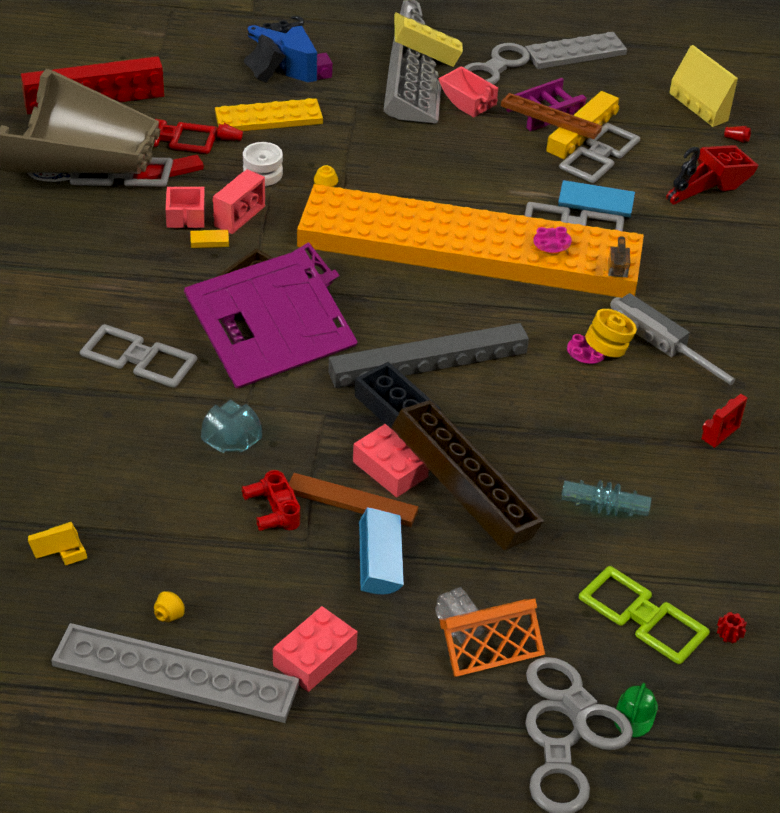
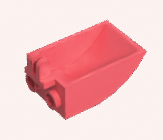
[438,66,498,118]

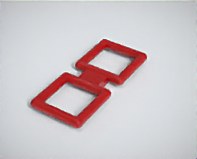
[153,119,218,154]

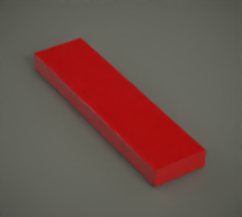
[132,155,204,179]

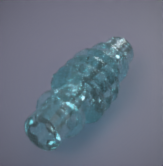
[561,480,651,517]

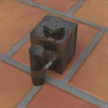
[608,236,630,278]

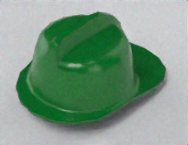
[614,683,658,738]

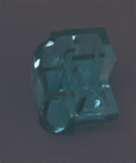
[201,400,262,453]

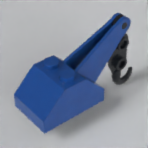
[248,16,317,82]

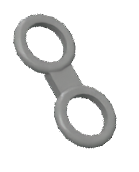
[464,43,530,85]
[526,657,633,750]
[525,700,590,813]

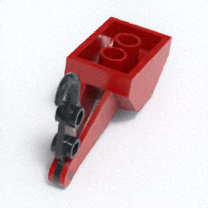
[666,145,759,205]

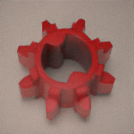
[717,612,747,643]

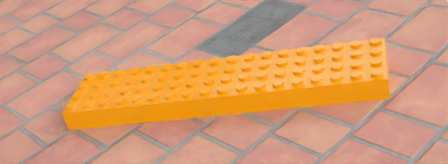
[297,184,644,298]

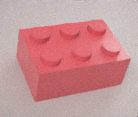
[213,169,265,234]
[353,424,429,497]
[273,606,358,692]

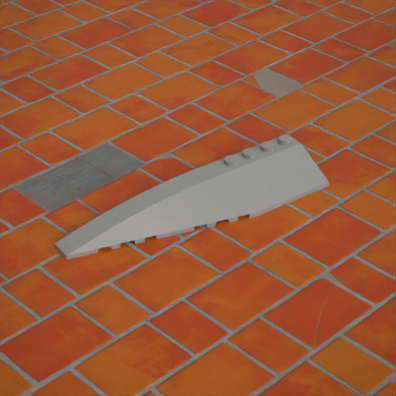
[384,0,441,123]

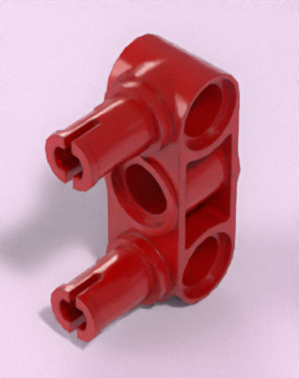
[241,470,300,531]

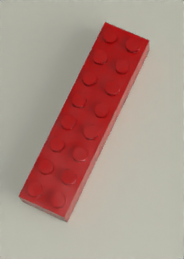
[21,56,164,115]

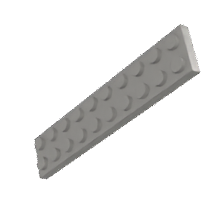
[51,623,299,723]

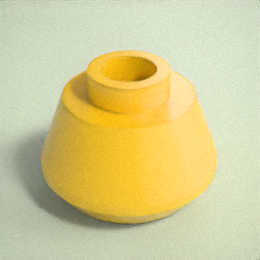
[314,165,338,187]
[154,591,185,622]

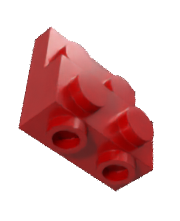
[701,394,747,448]

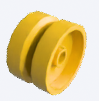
[585,309,637,357]

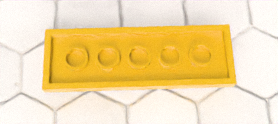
[215,98,323,131]

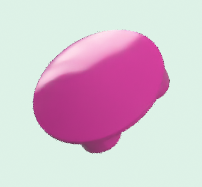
[533,226,572,253]
[567,334,606,364]

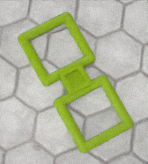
[579,566,710,664]

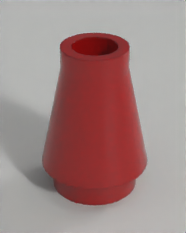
[217,123,243,141]
[724,126,751,143]

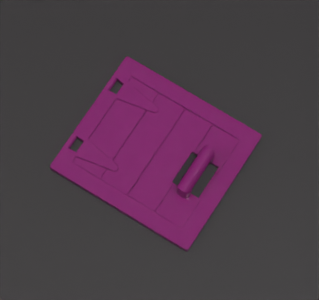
[184,249,357,388]

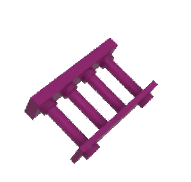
[506,78,587,131]

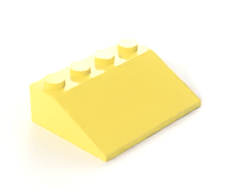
[394,12,463,67]
[670,45,738,127]

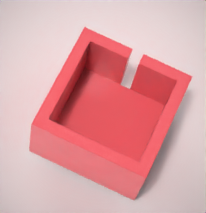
[166,187,205,228]

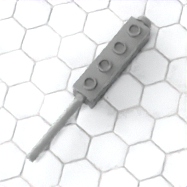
[610,293,735,385]

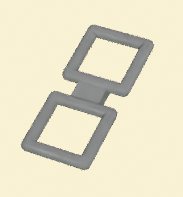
[559,123,640,183]
[70,157,173,187]
[524,202,624,231]
[80,324,197,388]

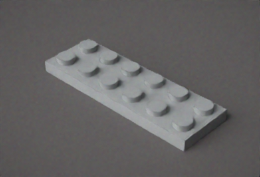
[525,32,627,69]

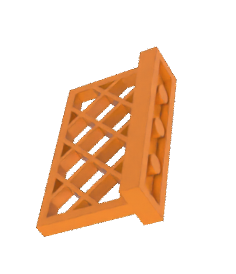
[439,599,545,677]

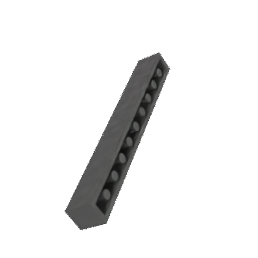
[329,323,529,388]

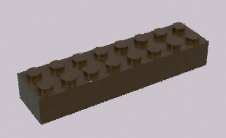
[391,400,544,551]

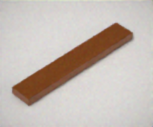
[501,93,602,139]
[289,473,418,527]

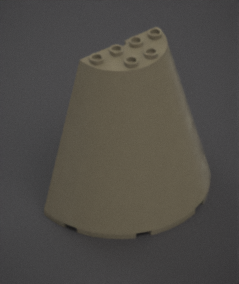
[0,68,161,174]

